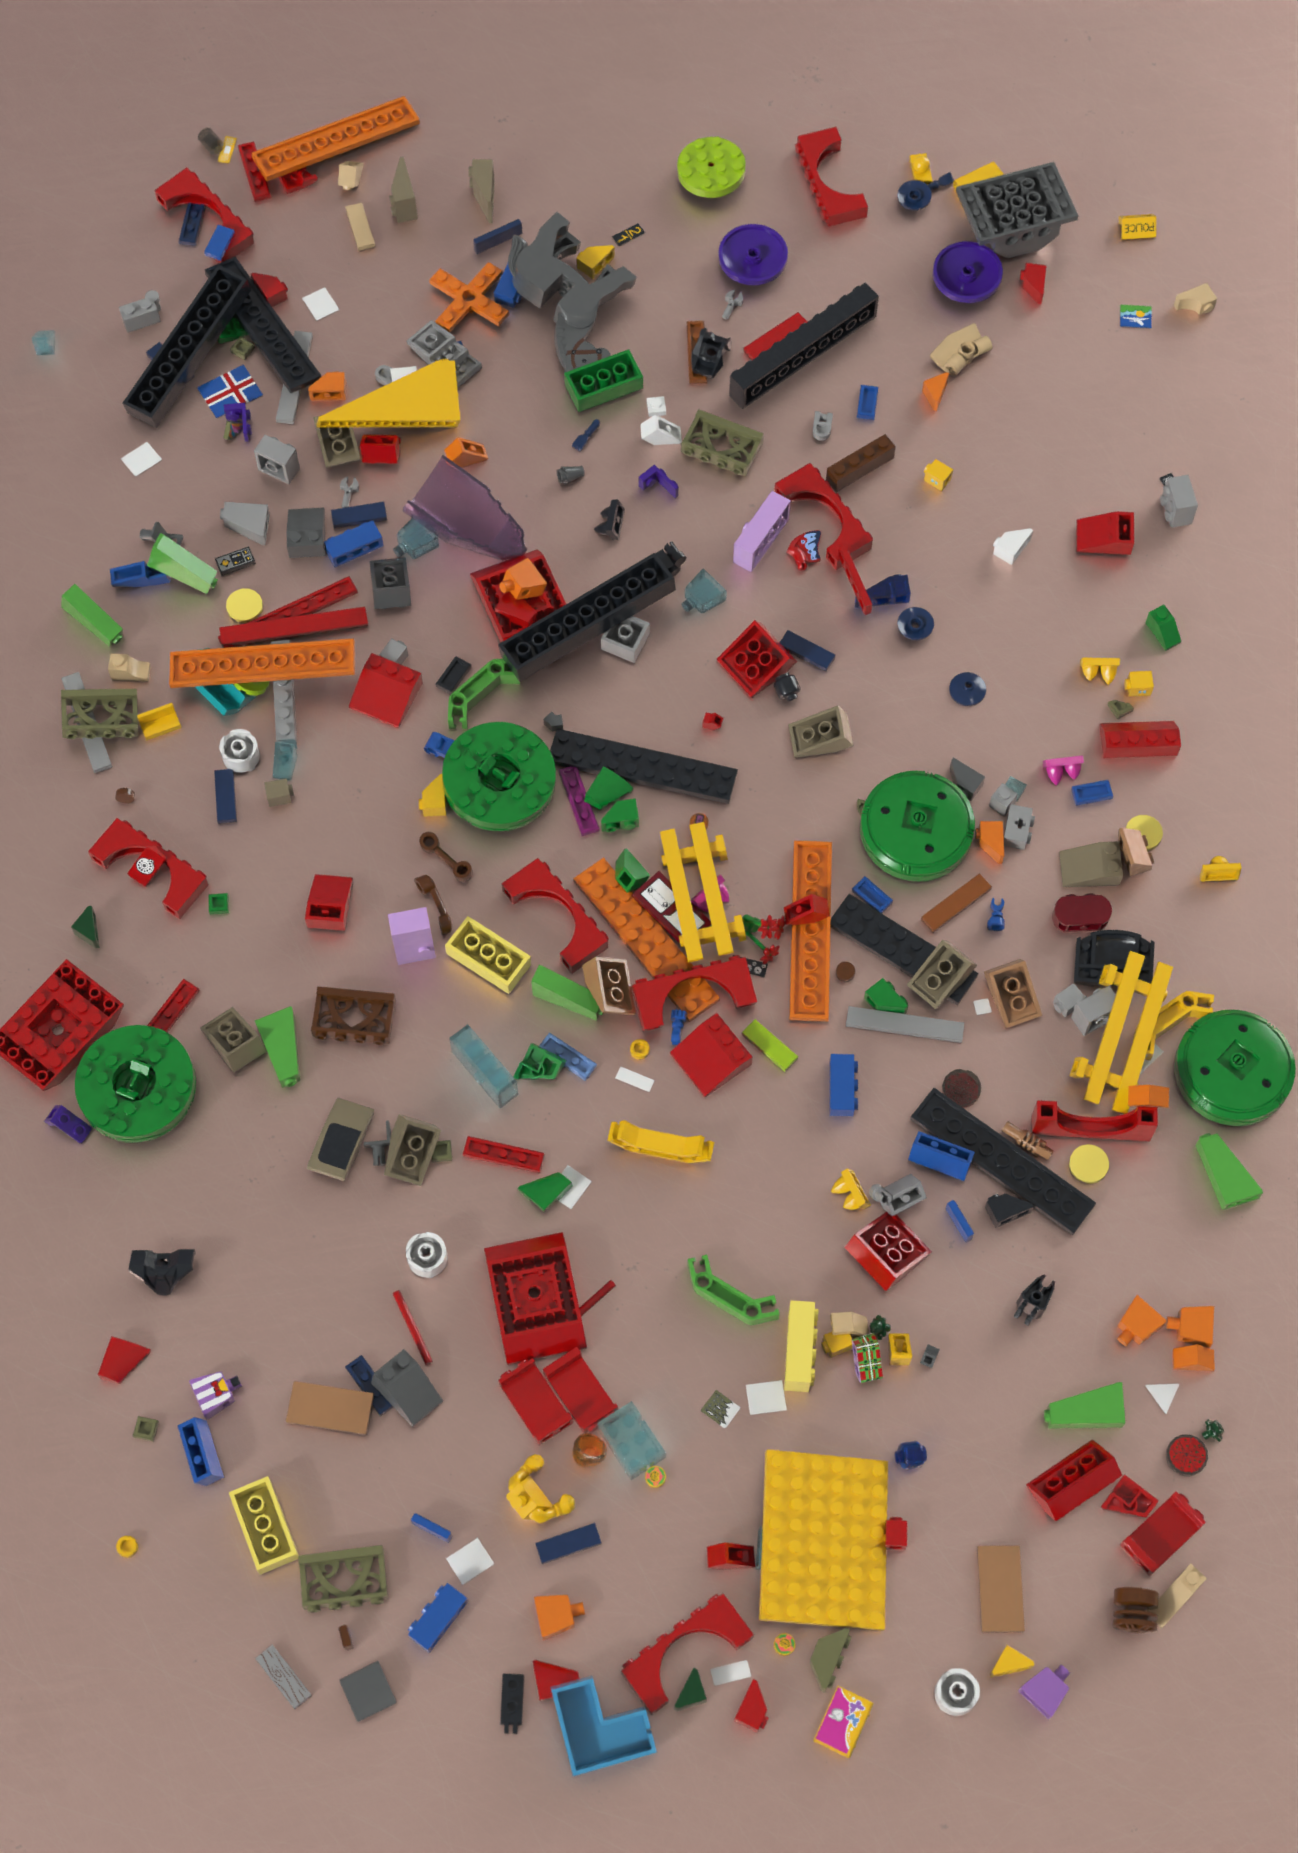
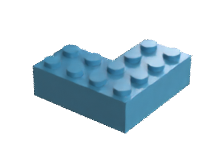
[551,1676,657,1776]

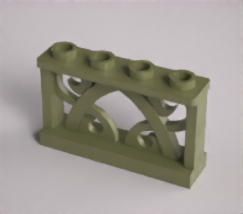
[681,409,764,476]
[61,689,138,739]
[298,1545,388,1613]

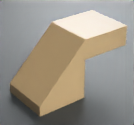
[830,1312,869,1339]

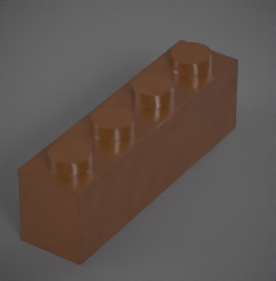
[826,434,896,492]

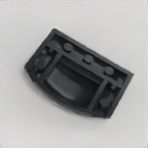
[1074,930,1155,987]

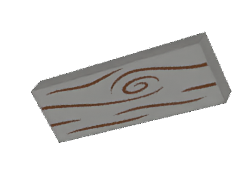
[255,1645,312,1709]

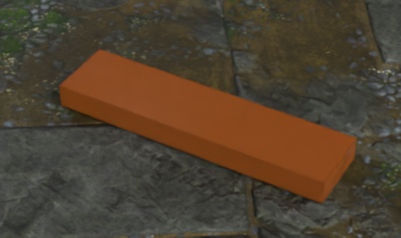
[687,321,707,384]
[921,873,992,933]

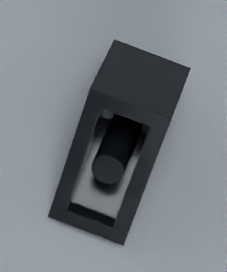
[985,1194,1034,1228]

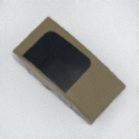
[307,1098,374,1181]

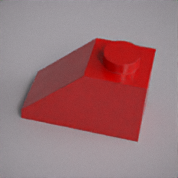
[1020,263,1047,304]
[250,273,288,307]
[784,894,830,926]
[707,1542,755,1570]
[734,1679,769,1732]

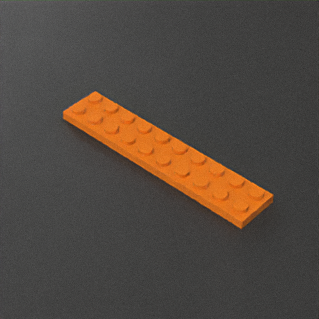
[252,96,420,181]
[169,638,355,688]
[789,841,832,1022]
[573,857,720,1022]

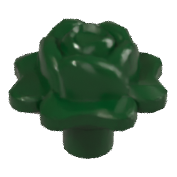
[870,1315,891,1340]
[1202,1419,1224,1442]

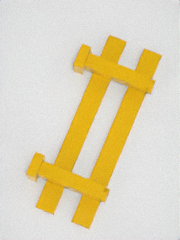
[660,822,746,963]
[1069,951,1173,1114]

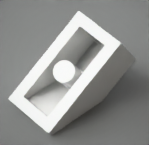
[641,415,682,445]
[993,528,1033,565]

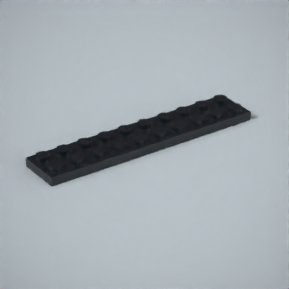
[205,257,321,394]
[550,729,738,804]
[910,1088,1096,1235]

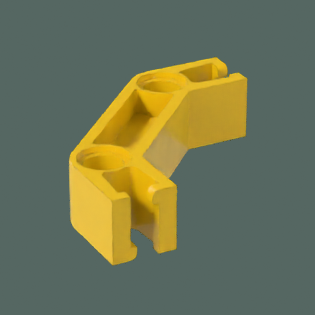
[1133,991,1214,1060]
[607,1120,714,1163]

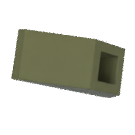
[810,1628,852,1692]

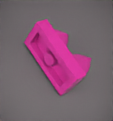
[1043,755,1084,785]
[690,875,729,912]

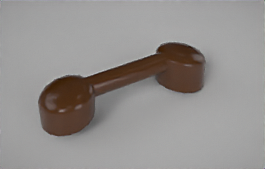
[419,832,473,882]
[414,875,452,936]

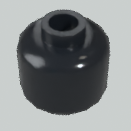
[774,673,801,702]

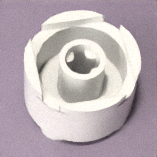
[219,729,260,773]
[406,1232,448,1278]
[935,1668,980,1716]

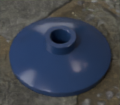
[897,180,932,210]
[897,607,934,640]
[949,672,986,706]

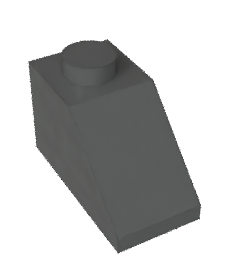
[950,757,985,801]

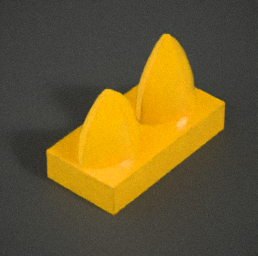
[1080,657,1120,685]
[831,1168,871,1210]

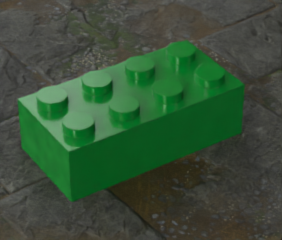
[564,349,643,412]

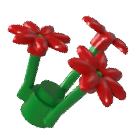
[742,914,786,965]

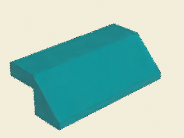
[195,648,256,716]

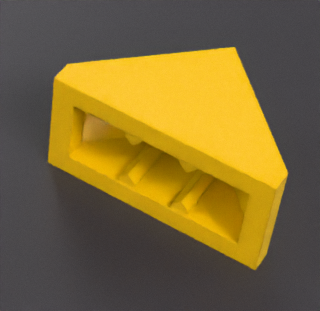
[888,1333,912,1365]
[990,1645,1034,1678]

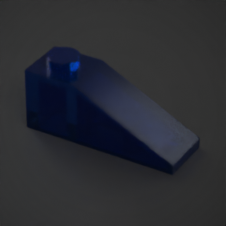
[855,574,911,608]

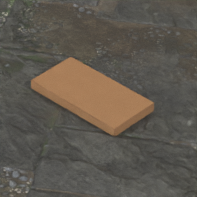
[286,1381,375,1435]
[977,1546,1025,1632]

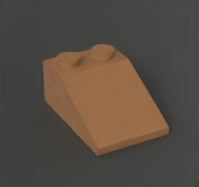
[1118,828,1154,877]
[582,957,636,1015]
[984,959,1043,1028]

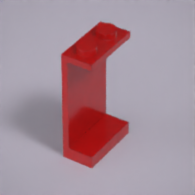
[543,1347,618,1434]
[498,1358,574,1445]
[1120,1491,1206,1576]

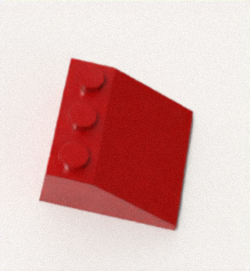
[717,620,797,698]
[349,653,423,728]
[670,1013,752,1097]
[844,1211,932,1291]

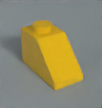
[576,245,615,279]
[419,774,446,817]

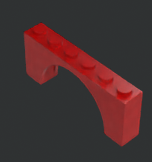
[795,127,868,227]
[155,167,254,263]
[774,463,873,570]
[88,818,208,919]
[501,858,609,974]
[632,955,757,1032]
[1031,1100,1158,1141]
[621,1593,754,1716]

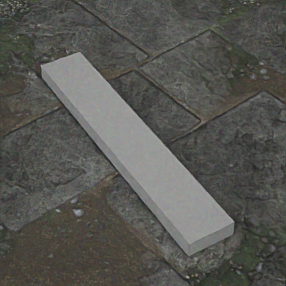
[276,331,313,424]
[61,672,112,773]
[846,1006,964,1043]

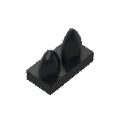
[594,499,625,540]

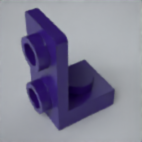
[224,403,252,442]
[638,464,679,498]
[44,1105,92,1143]

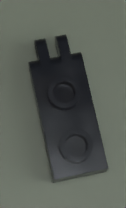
[500,1674,524,1734]

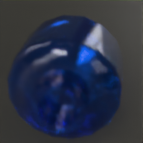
[895,1441,927,1470]

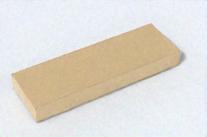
[345,203,375,251]

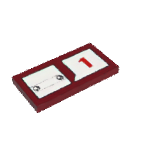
[632,871,712,948]

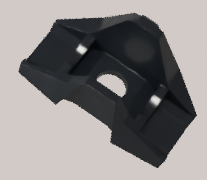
[691,328,732,379]
[128,1249,196,1295]

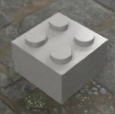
[254,435,300,484]
[1160,475,1198,528]
[601,616,650,663]
[1071,986,1116,1036]

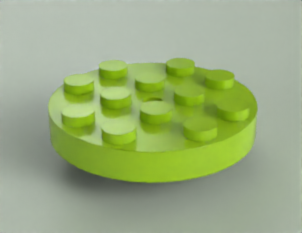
[677,137,746,198]

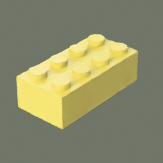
[445,916,531,994]
[784,1300,819,1392]
[229,1476,299,1575]

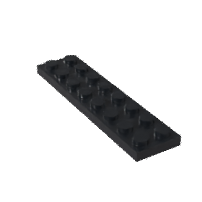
[830,894,979,1006]

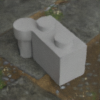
[119,290,161,333]
[869,1174,927,1216]

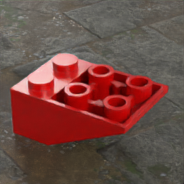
[1077,511,1134,555]
[305,874,353,931]

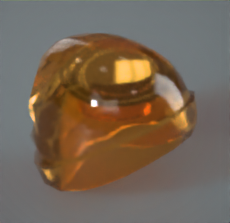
[572,1433,607,1467]

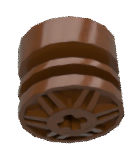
[1113,1587,1159,1633]

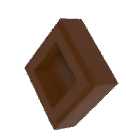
[338,1625,353,1651]

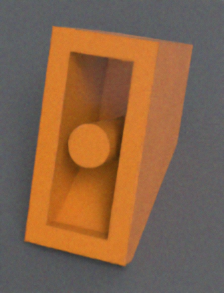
[308,371,346,400]
[444,437,489,467]
[975,821,1004,864]

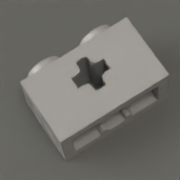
[1004,804,1035,850]

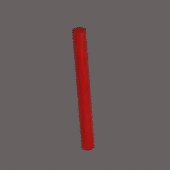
[579,1280,616,1316]
[393,1290,433,1365]

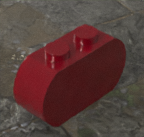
[1052,893,1112,932]

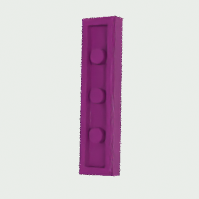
[558,767,600,836]

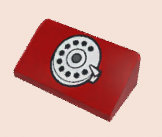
[127,846,167,887]

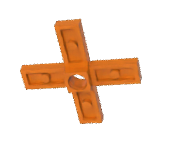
[429,262,509,333]

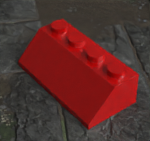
[1099,721,1181,758]
[1026,1439,1123,1521]

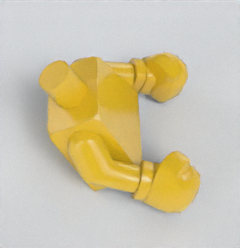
[506,1454,575,1523]

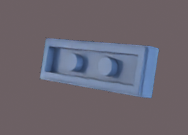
[539,1032,597,1081]

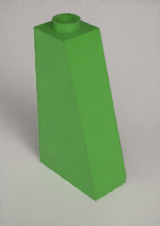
[147,533,218,594]
[61,584,123,647]
[531,965,603,1021]
[255,1006,300,1088]
[1195,1133,1263,1210]
[1044,1382,1125,1429]

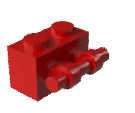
[360,434,402,464]

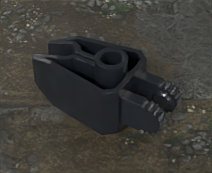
[1014,1274,1055,1326]

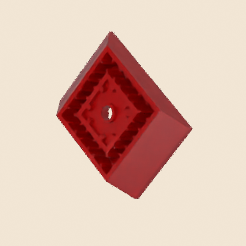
[470,549,566,643]
[0,959,124,1091]
[484,1232,587,1365]

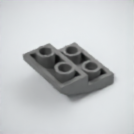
[339,1661,397,1722]

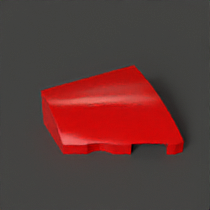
[279,167,318,194]
[495,591,537,628]
[98,1336,151,1384]
[1101,1474,1159,1518]
[533,1660,579,1701]

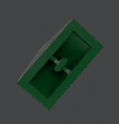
[71,906,100,948]
[674,1668,707,1711]

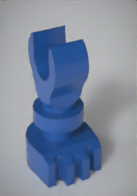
[987,898,1005,931]
[671,1009,687,1045]

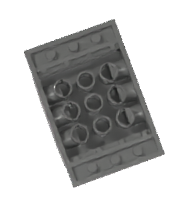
[956,162,1078,258]

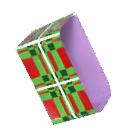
[851,1333,883,1383]

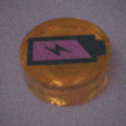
[690,813,708,830]

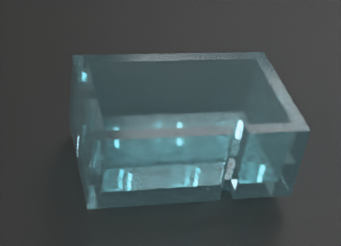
[597,1401,666,1480]

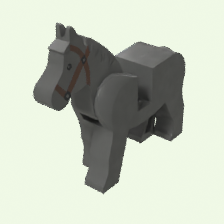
[508,212,637,373]

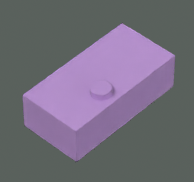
[733,491,791,572]
[388,907,436,965]

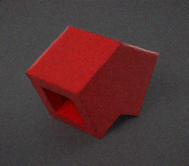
[702,712,724,730]

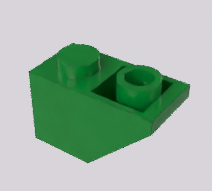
[601,798,639,832]
[615,848,650,893]
[864,978,908,1014]

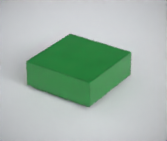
[209,893,229,914]

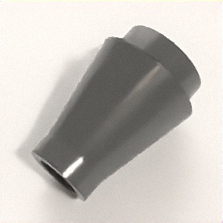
[557,466,585,484]

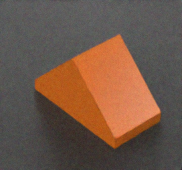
[922,372,949,411]
[1128,1085,1169,1108]
[1173,1344,1215,1371]

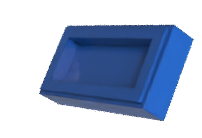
[204,225,235,261]
[857,385,878,420]
[1071,780,1113,806]
[852,876,893,913]
[946,1200,974,1242]
[411,1513,452,1543]

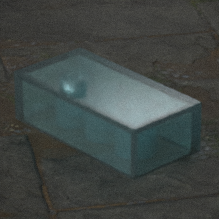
[449,1024,518,1108]

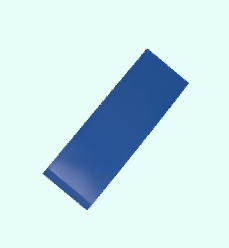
[110,561,171,587]

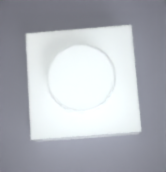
[647,396,666,417]

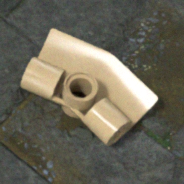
[930,323,993,376]

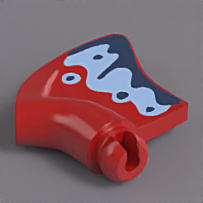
[786,530,821,571]

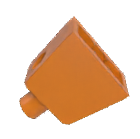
[499,558,547,599]
[1117,1295,1167,1346]
[1166,1306,1214,1348]
[534,1595,585,1640]

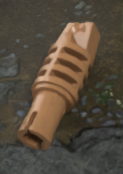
[1001,1121,1054,1160]

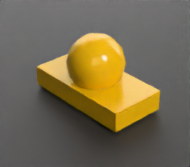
[909,153,933,185]
[1200,856,1242,882]

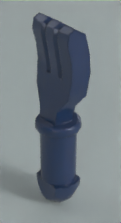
[928,171,954,191]
[572,419,600,452]

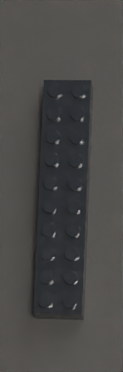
[123,265,251,428]
[729,282,879,409]
[498,553,676,682]

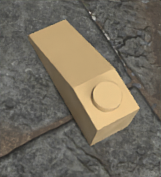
[1148,1564,1207,1628]

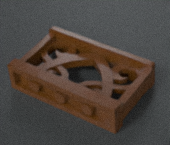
[311,986,396,1045]

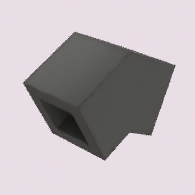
[543,712,563,731]
[920,1344,940,1368]

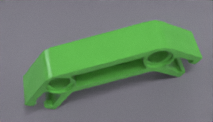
[448,659,520,729]
[687,1255,780,1325]

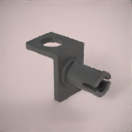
[140,522,184,545]
[363,1120,391,1166]

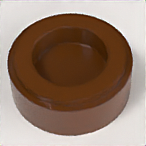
[115,788,135,804]
[836,962,855,982]

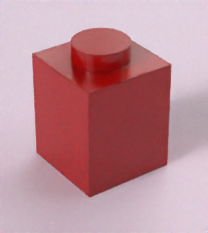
[885,1517,907,1550]

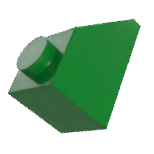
[1145,605,1182,651]

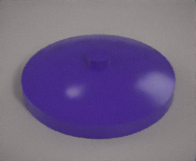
[719,224,788,285]
[933,241,1003,303]

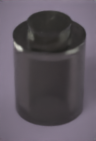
[198,128,224,154]

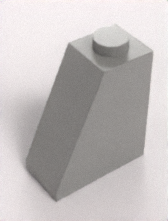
[220,502,270,545]

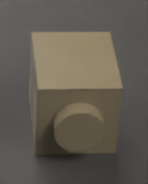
[264,778,294,807]

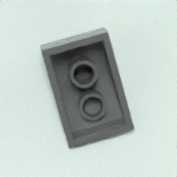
[287,508,325,558]
[370,558,411,609]
[371,1349,443,1427]

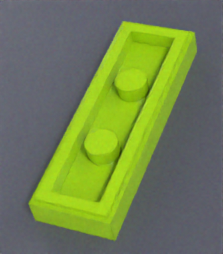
[742,1019,798,1072]

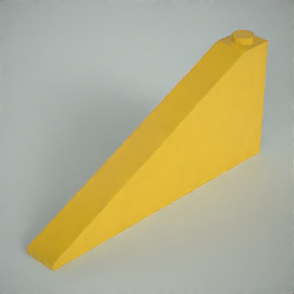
[316,359,460,428]

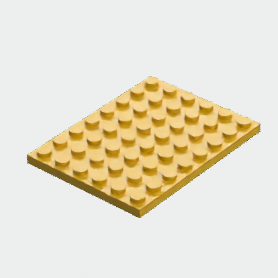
[759,1449,888,1631]

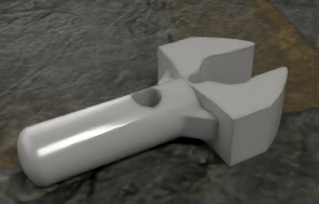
[722,290,743,320]
[340,476,359,508]

